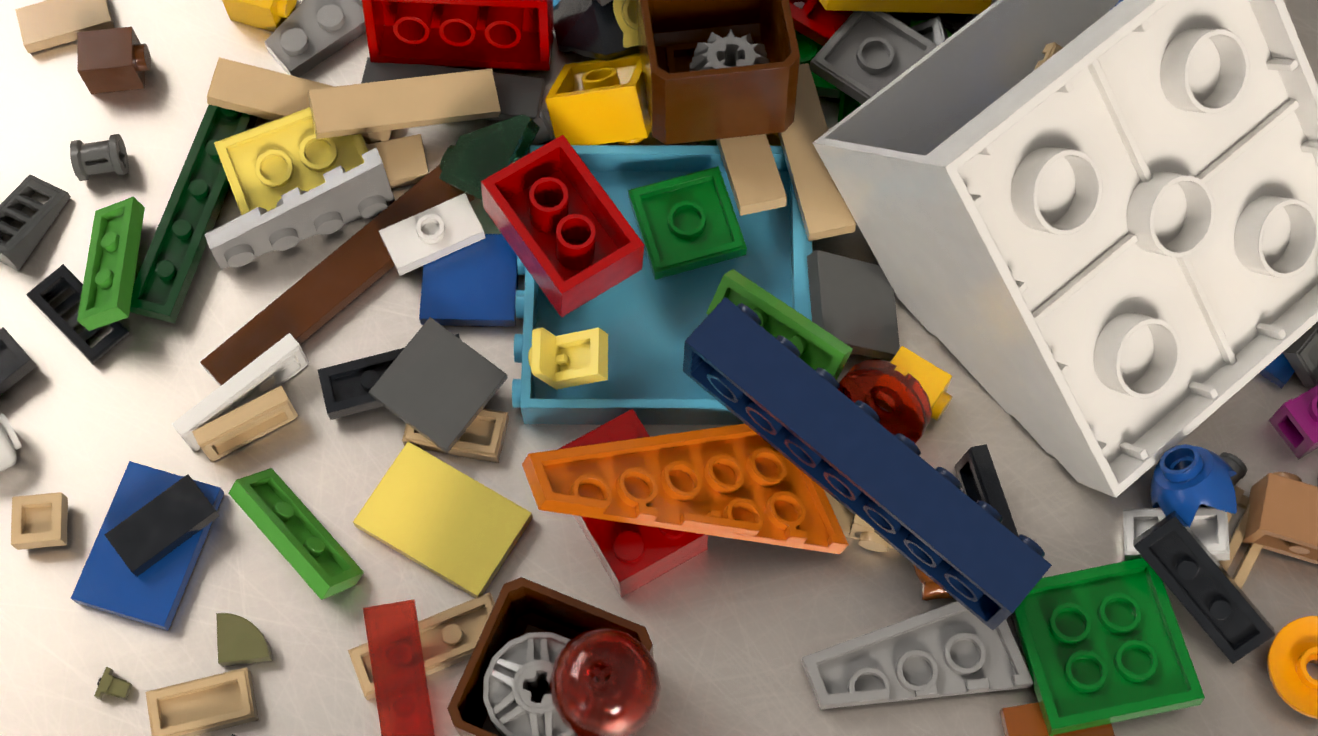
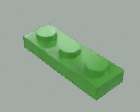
[77,197,145,331]
[706,269,853,380]
[228,468,364,600]

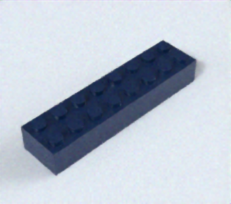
[683,297,1052,630]

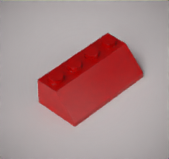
[362,0,554,71]

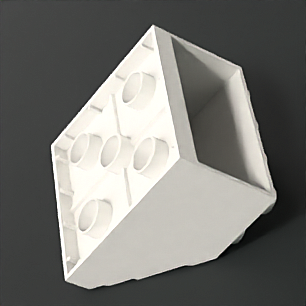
[813,0,1318,498]

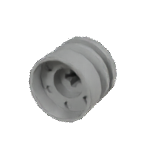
[483,632,600,736]

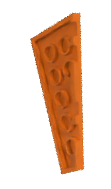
[522,424,849,554]

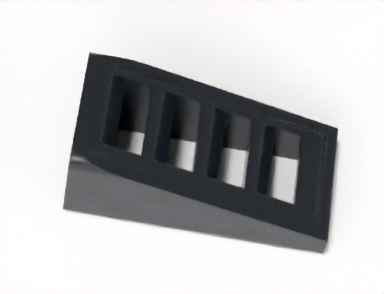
[26,264,129,365]

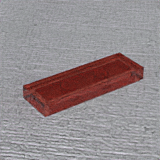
[363,599,436,736]

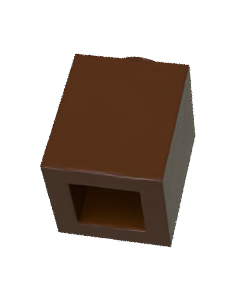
[77,26,151,94]

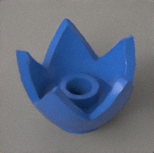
[1150,444,1237,528]

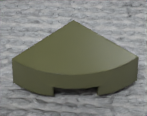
[216,613,273,667]

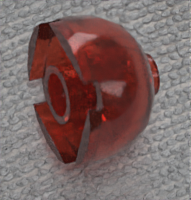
[549,628,661,736]

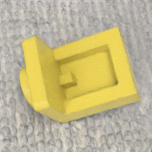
[528,327,608,390]

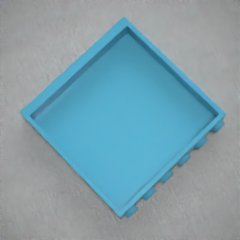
[512,145,813,425]

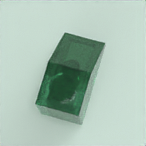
[439,114,540,202]

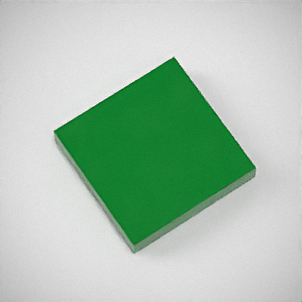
[628,166,747,280]

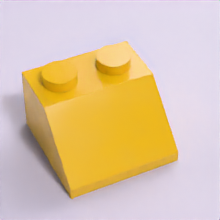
[545,53,651,145]

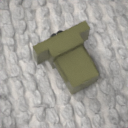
[94,667,132,700]

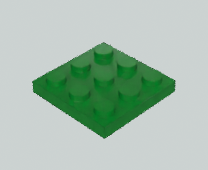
[1011,558,1205,736]

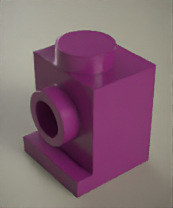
[1269,385,1318,460]

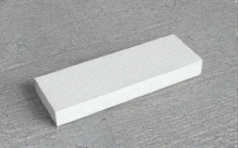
[172,333,309,452]

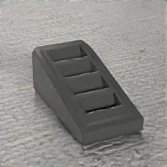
[0,174,71,271]

